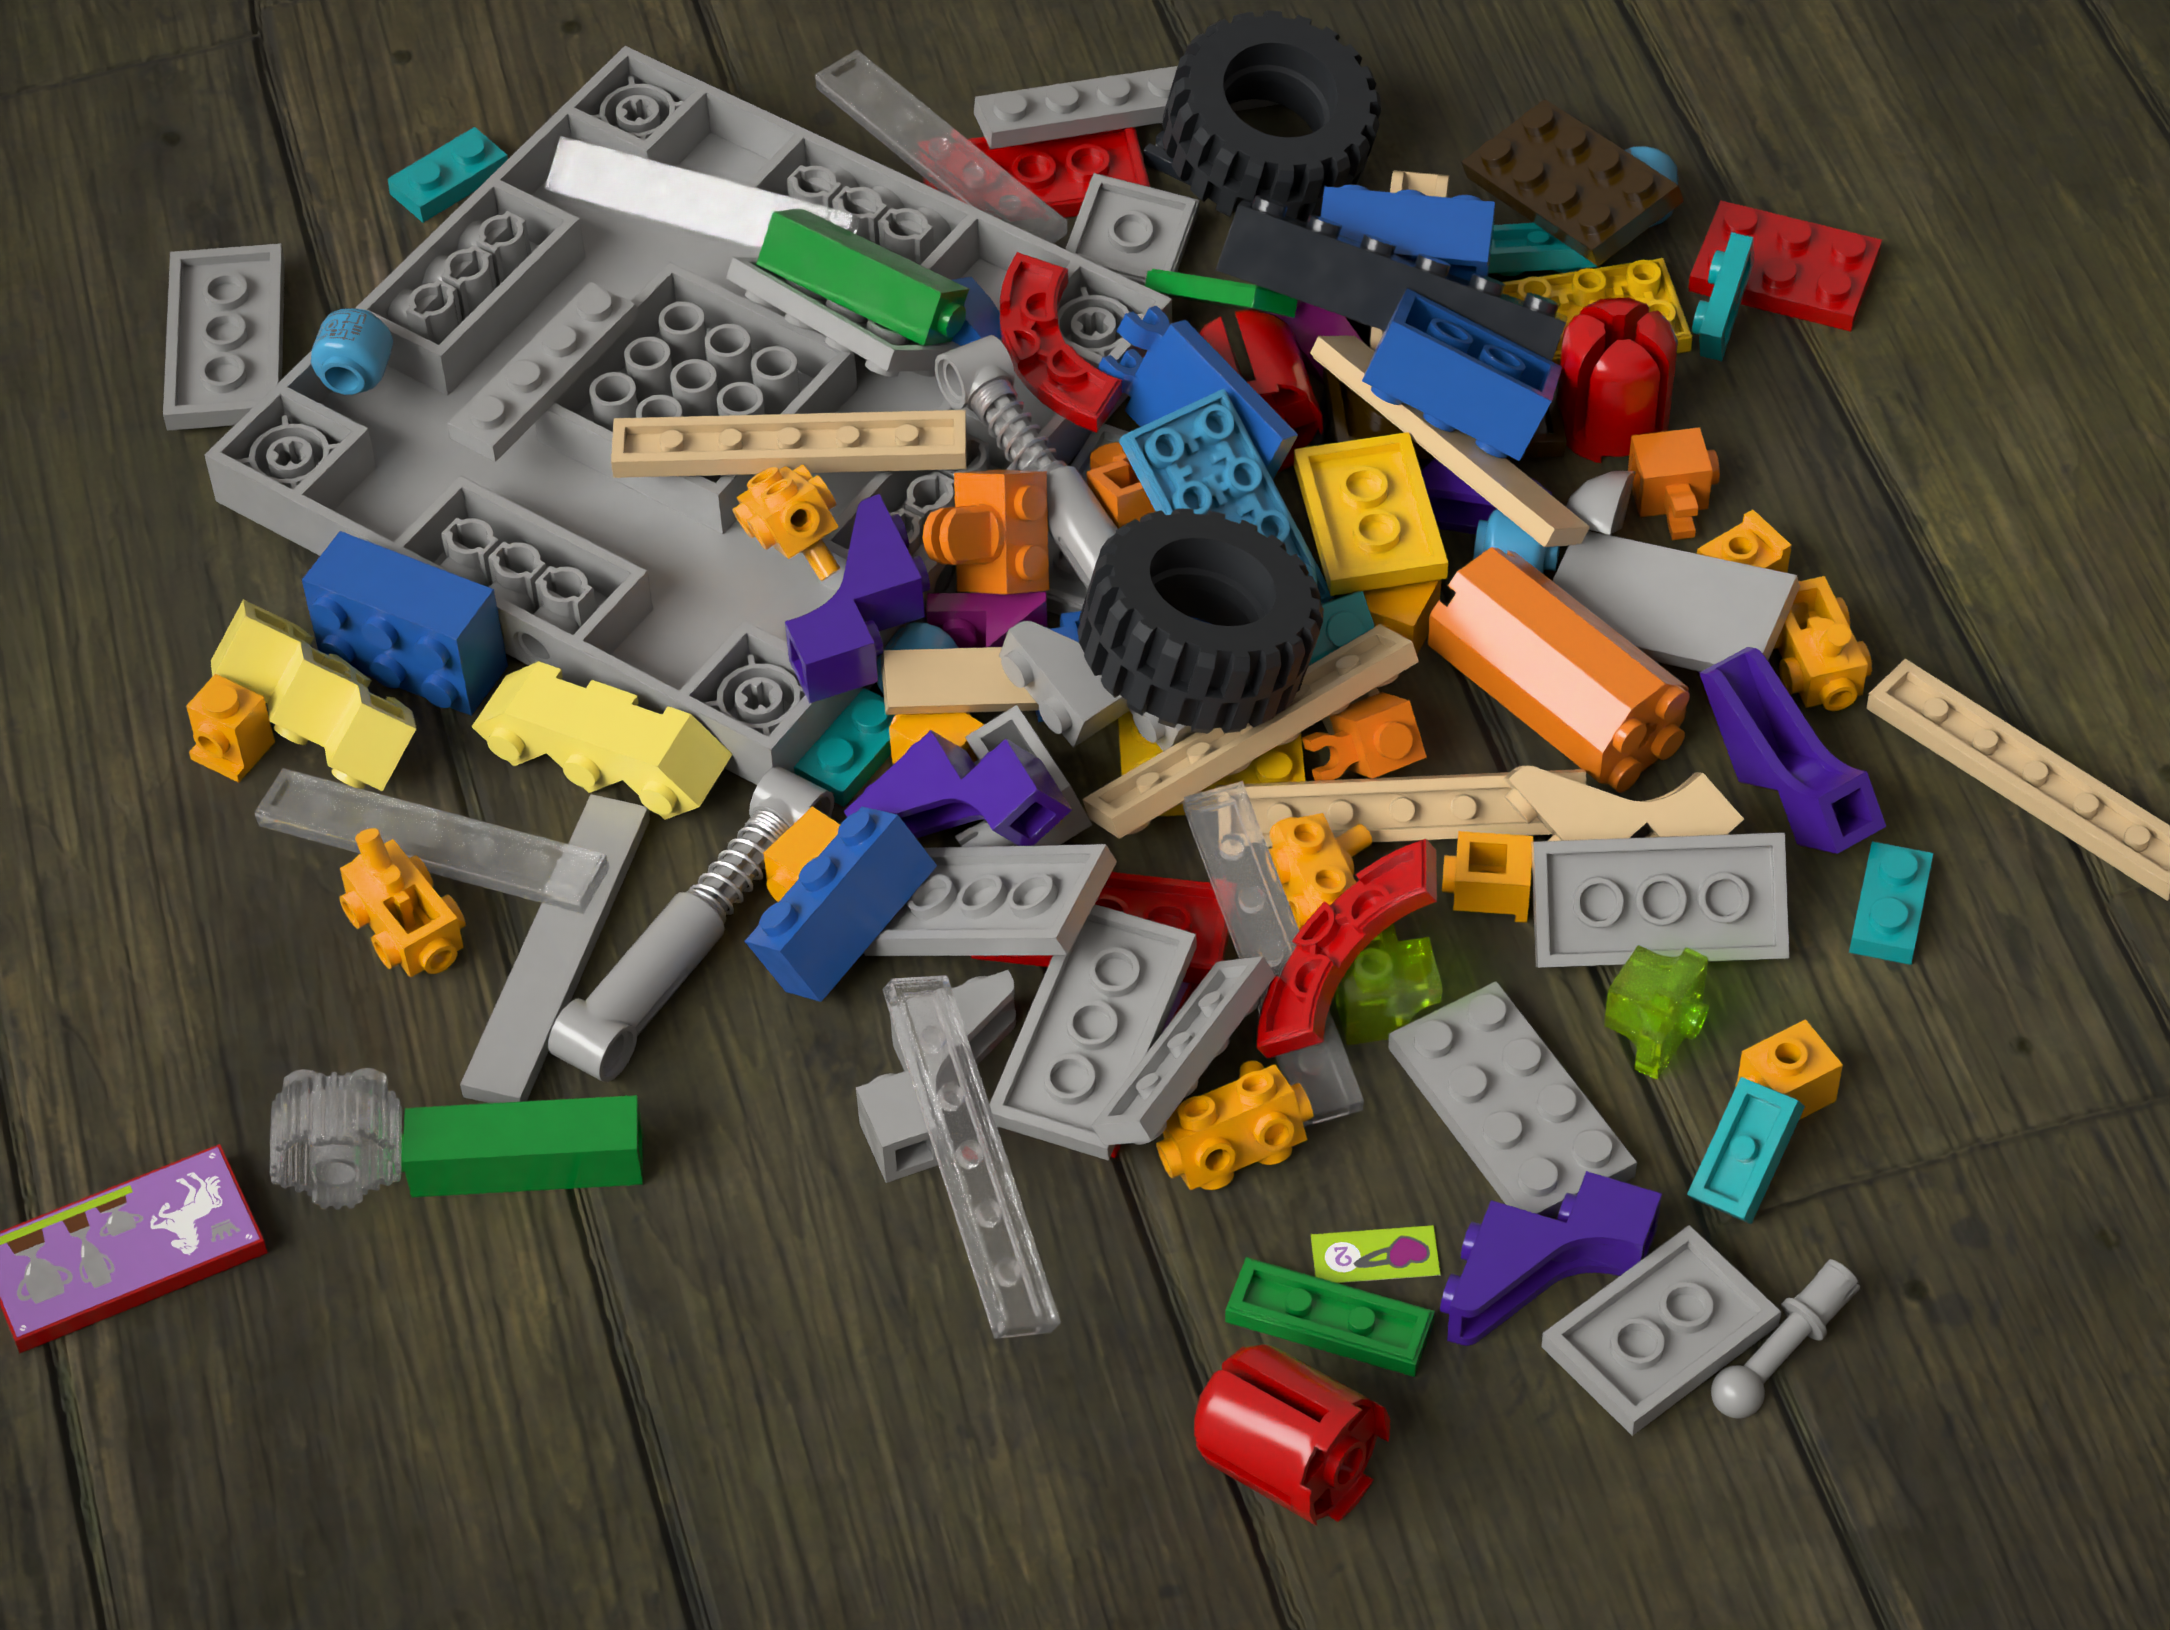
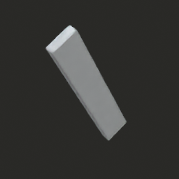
[460,794,650,1103]

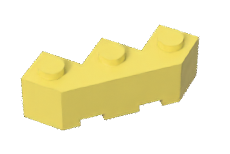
[211,599,416,791]
[472,661,732,820]

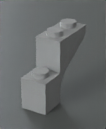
[999,621,1196,751]
[856,970,1016,1183]

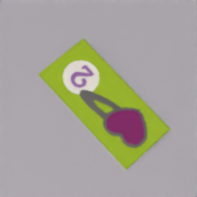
[1311,1225,1440,1283]

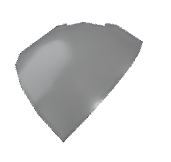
[1566,471,1636,535]

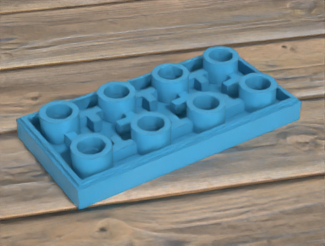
[1118,389,1334,604]

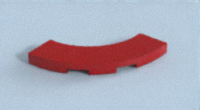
[1000,252,1122,433]
[1257,839,1437,1058]

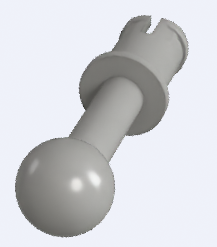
[1711,1259,1860,1418]

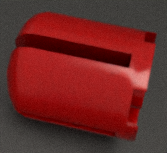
[1557,297,1678,463]
[1199,309,1323,472]
[1194,1344,1390,1526]

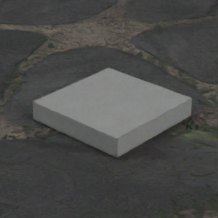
[1065,173,1200,297]

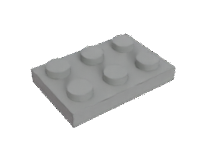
[1541,1225,1781,1436]

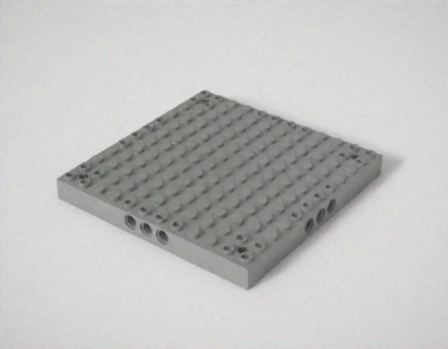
[205,46,1172,785]

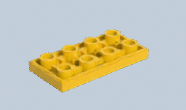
[1502,258,1692,365]

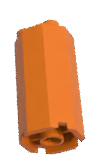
[1428,547,1690,793]

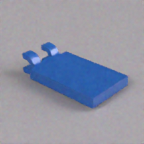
[1097,306,1298,480]

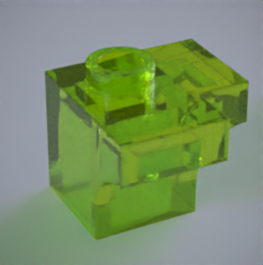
[1334,924,1442,1045]
[1604,945,1709,1080]

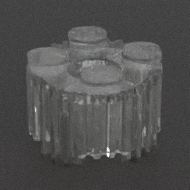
[270,1068,402,1210]

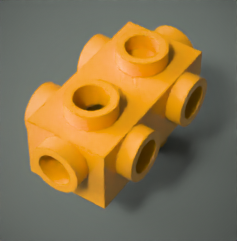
[732,464,841,582]
[1773,576,1872,711]
[1265,813,1372,932]
[339,828,466,978]
[1156,1061,1314,1190]

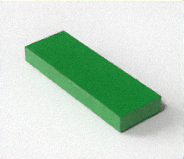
[1144,269,1298,318]
[1225,1257,1435,1377]

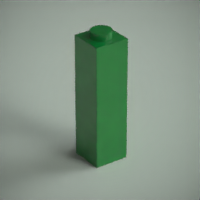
[756,208,969,346]
[392,1095,643,1198]

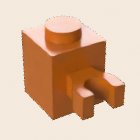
[1628,427,1720,540]
[1302,692,1427,781]

